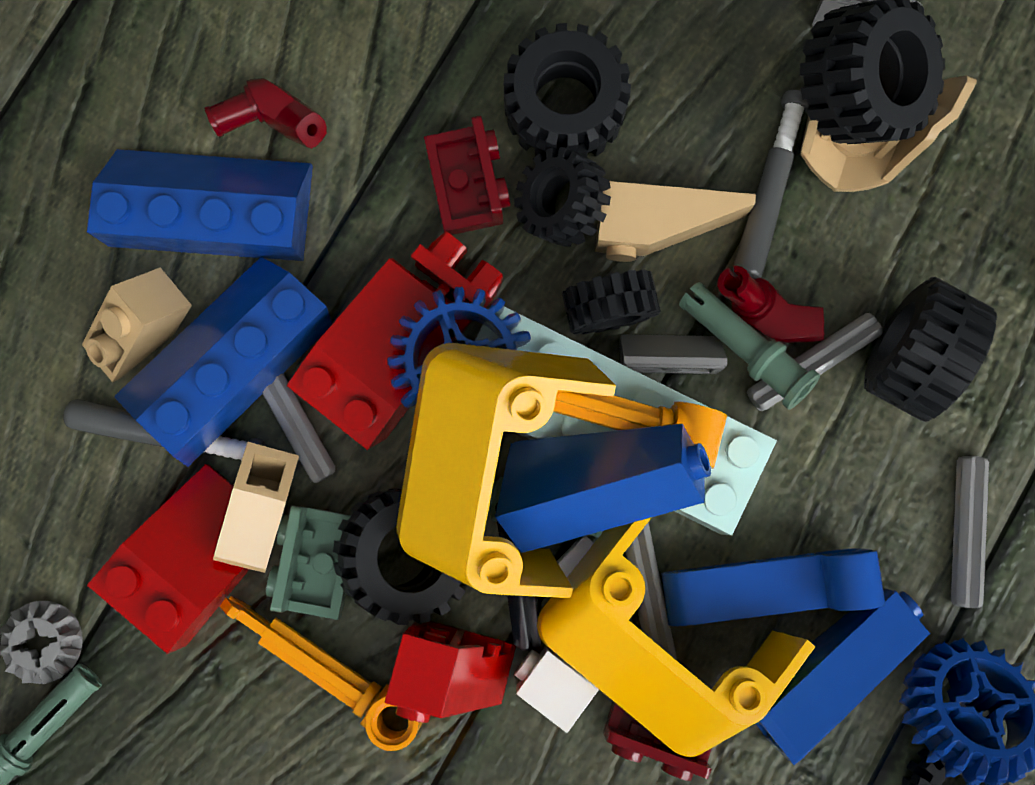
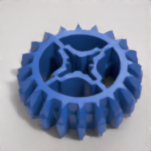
[388,287,531,408]
[899,638,1035,785]

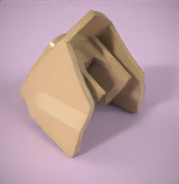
[800,75,977,192]

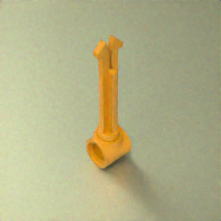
[553,391,727,469]
[220,596,422,751]

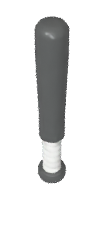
[733,90,809,279]
[63,399,266,461]

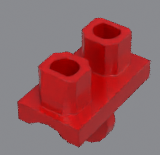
[411,231,504,309]

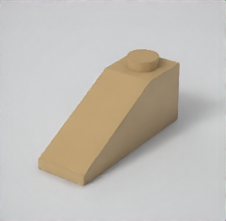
[595,181,756,262]

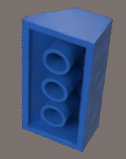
[87,149,313,261]
[114,257,333,467]

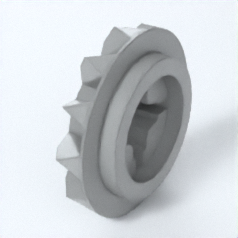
[0,601,83,685]

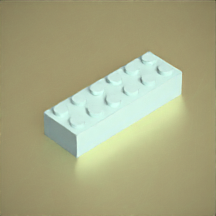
[475,307,777,536]

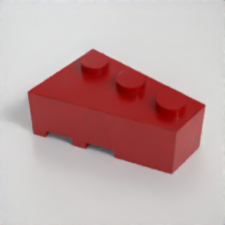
[384,621,516,723]

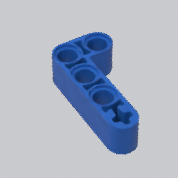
[661,548,886,626]

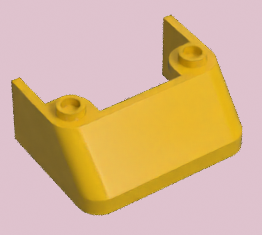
[396,343,616,598]
[537,517,815,757]

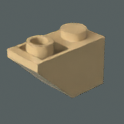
[82,267,192,382]
[213,442,299,573]

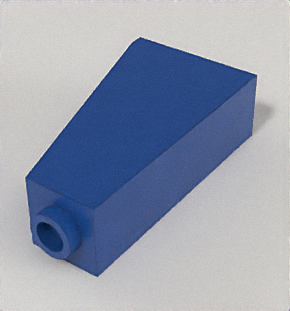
[495,424,711,553]
[755,588,930,765]

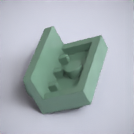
[266,506,352,620]

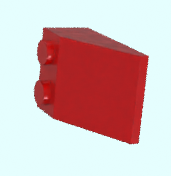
[286,258,472,450]
[87,464,278,654]

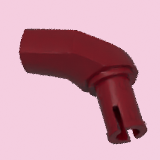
[204,78,327,149]
[717,265,824,343]

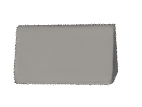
[619,334,727,374]

